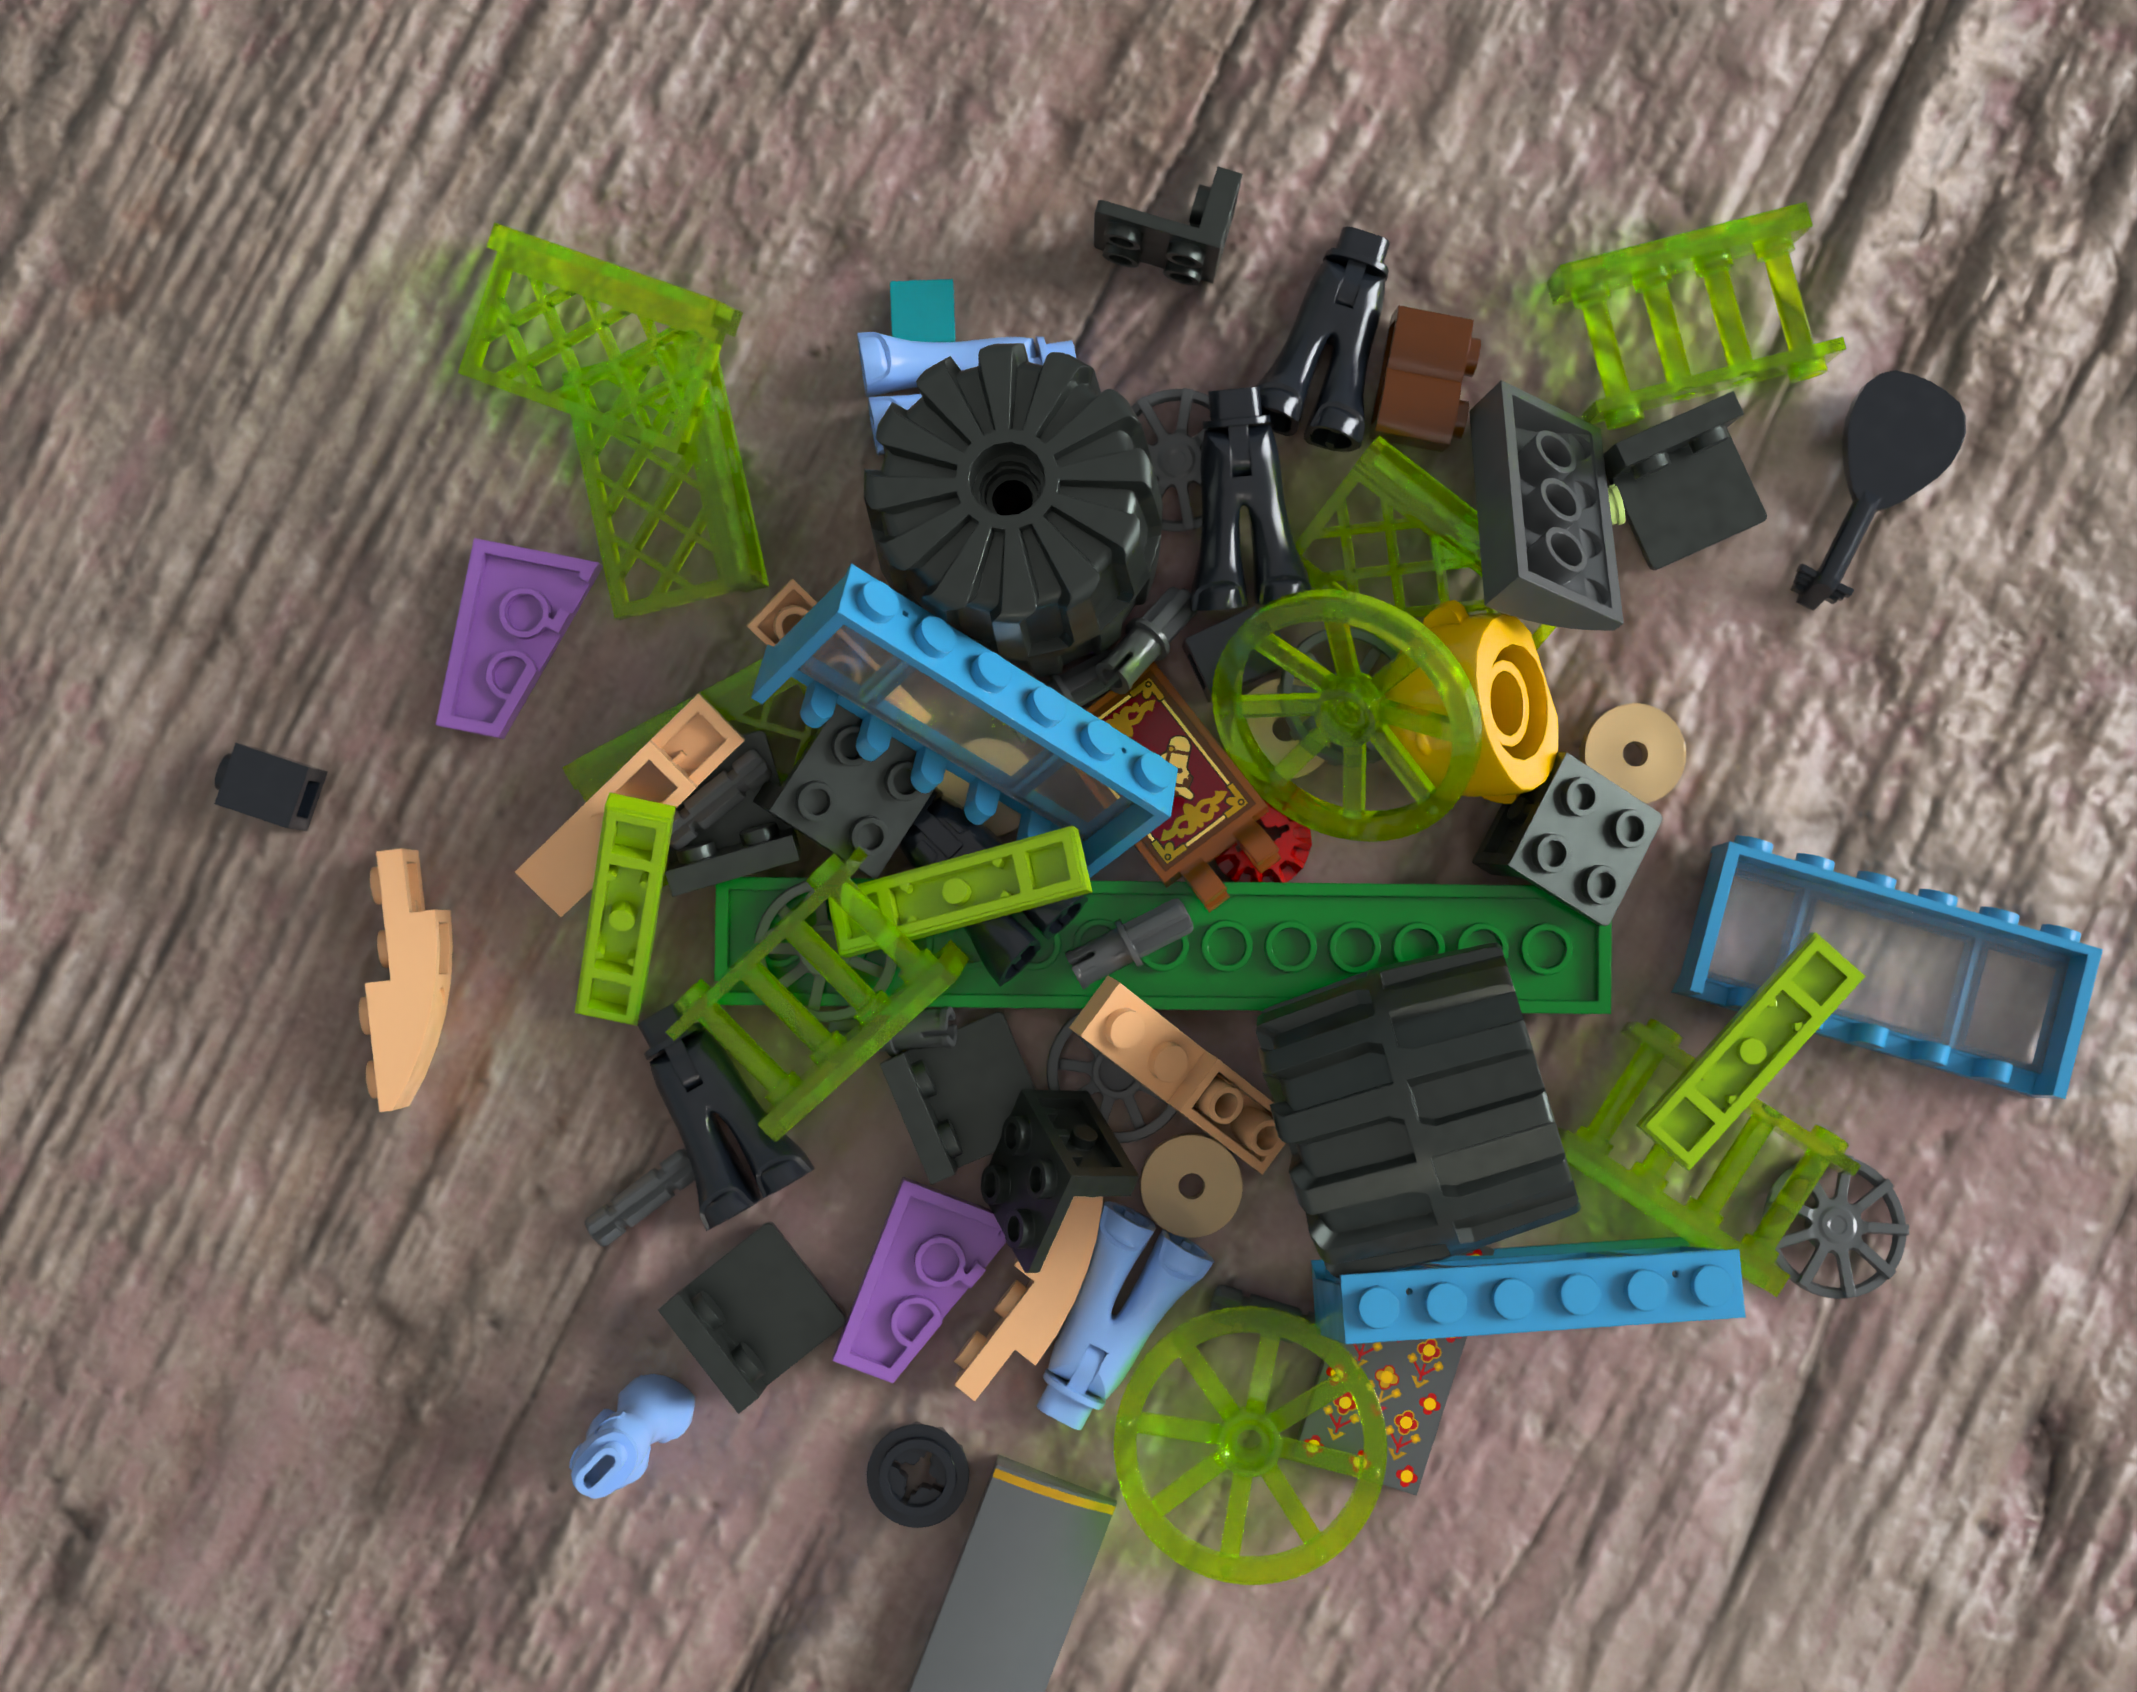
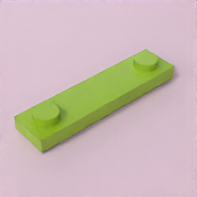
[574,792,676,1026]
[827,825,1092,958]
[1636,932,1866,1171]

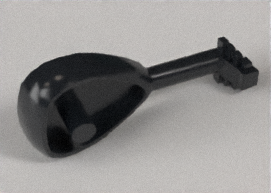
[1790,370,1966,611]

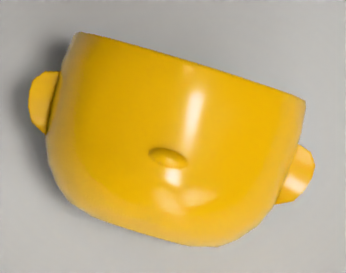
[1384,600,1558,804]

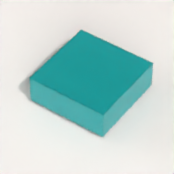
[890,279,956,342]

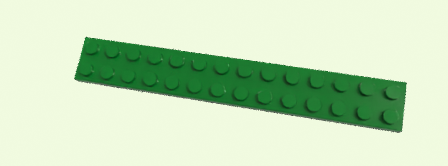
[714,877,1612,1014]

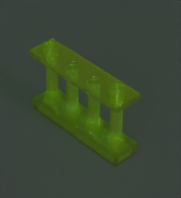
[1547,202,1846,430]
[665,846,969,1143]
[1558,1018,1861,1297]

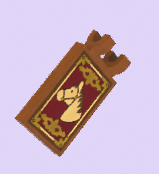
[1072,661,1281,913]

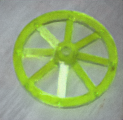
[1212,589,1482,842]
[1114,1306,1387,1585]

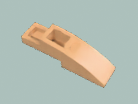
[515,692,745,917]
[359,848,453,1112]
[1069,975,1286,1175]
[954,1196,1103,1401]

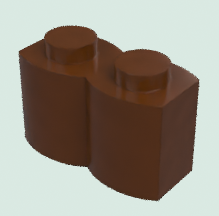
[1369,305,1481,452]

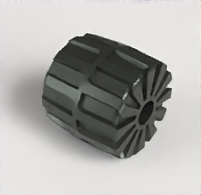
[864,343,1163,678]
[1256,943,1581,1278]

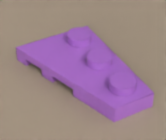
[436,538,603,739]
[832,1177,1006,1383]

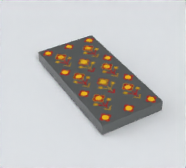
[1292,1246,1495,1496]

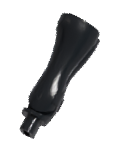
[1255,226,1390,452]
[1191,386,1314,611]
[899,787,1088,987]
[637,1000,815,1231]

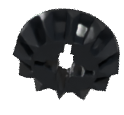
[867,1421,970,1528]

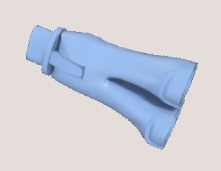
[857,332,1076,455]
[1036,1201,1214,1430]
[569,1374,695,1499]

